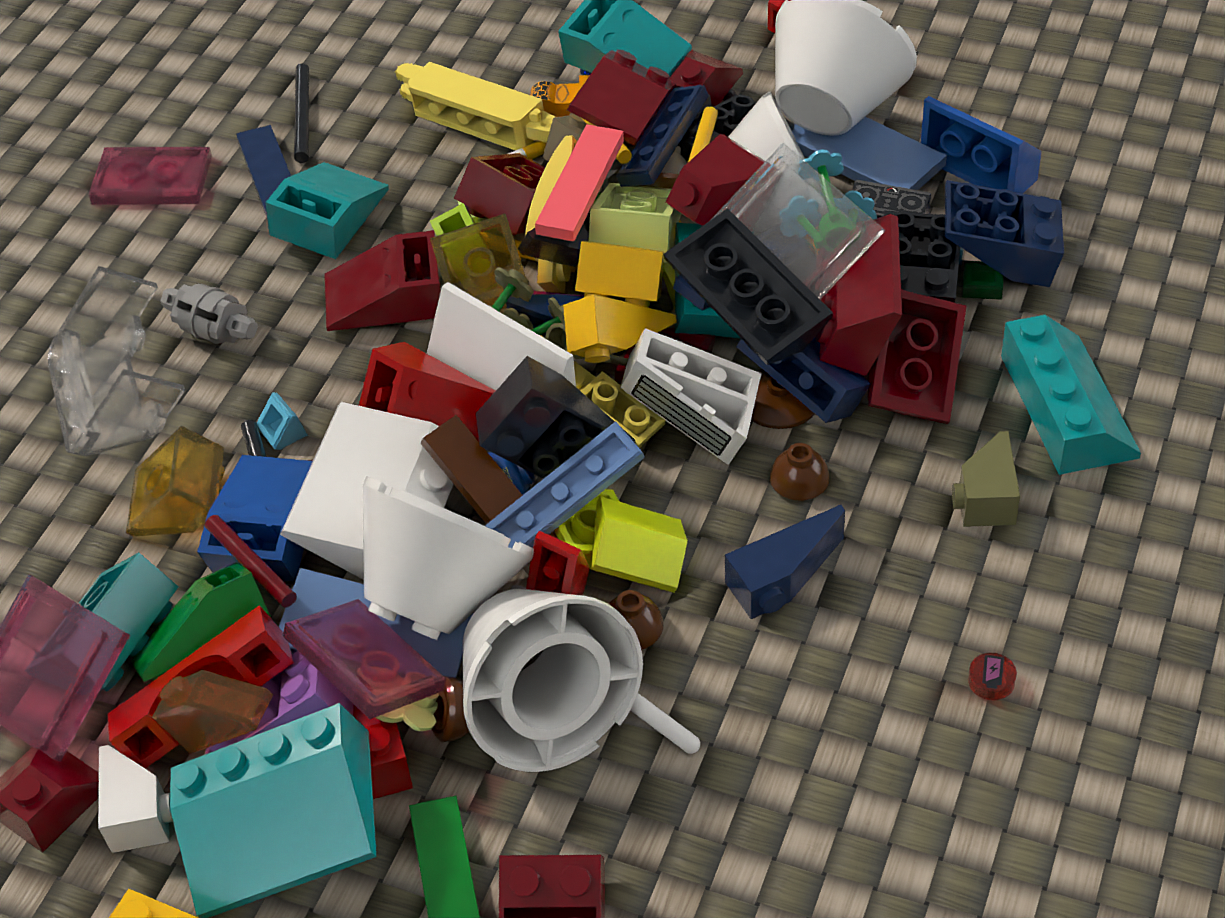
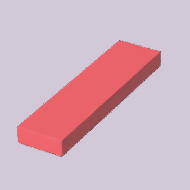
[535,124,624,242]

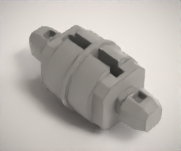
[160,284,258,344]

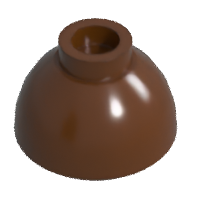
[770,443,830,501]
[608,590,664,650]
[432,676,470,742]

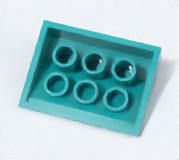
[170,703,376,918]

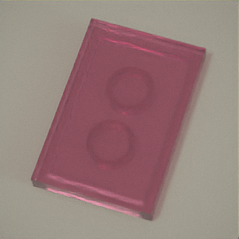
[88,147,212,205]
[283,599,446,719]

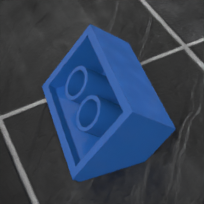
[921,96,1042,194]

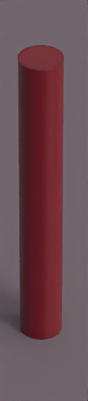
[205,515,297,608]

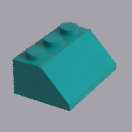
[26,552,179,697]

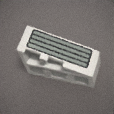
[620,328,761,465]

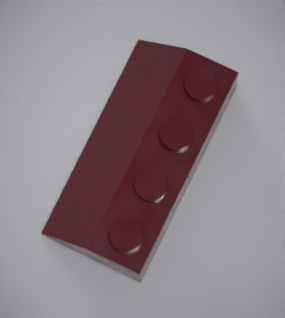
[815,214,902,376]

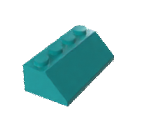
[1001,315,1141,475]

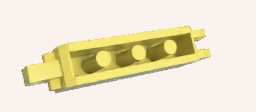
[395,62,555,150]

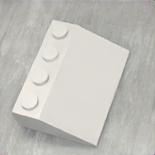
[427,282,576,391]
[280,402,453,580]

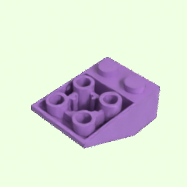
[205,641,355,754]

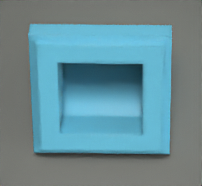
[257,392,307,450]

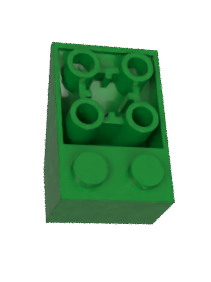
[131,562,272,682]

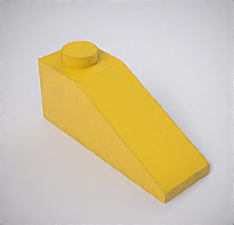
[563,294,677,363]

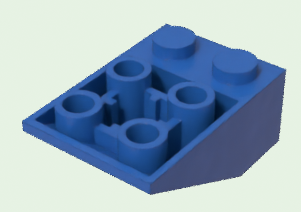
[197,455,313,582]

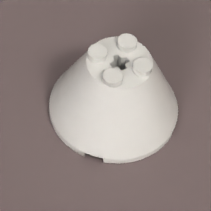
[363,476,534,640]

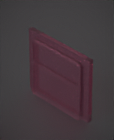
[0,574,130,762]

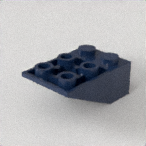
[945,180,1064,287]

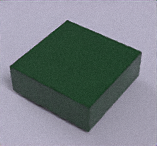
[962,260,1003,300]

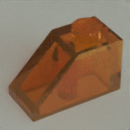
[152,670,273,754]

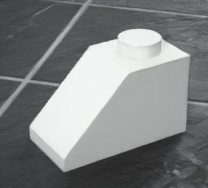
[98,745,173,853]

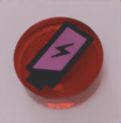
[968,653,1017,700]

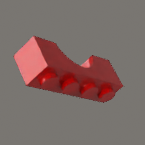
[108,605,294,769]

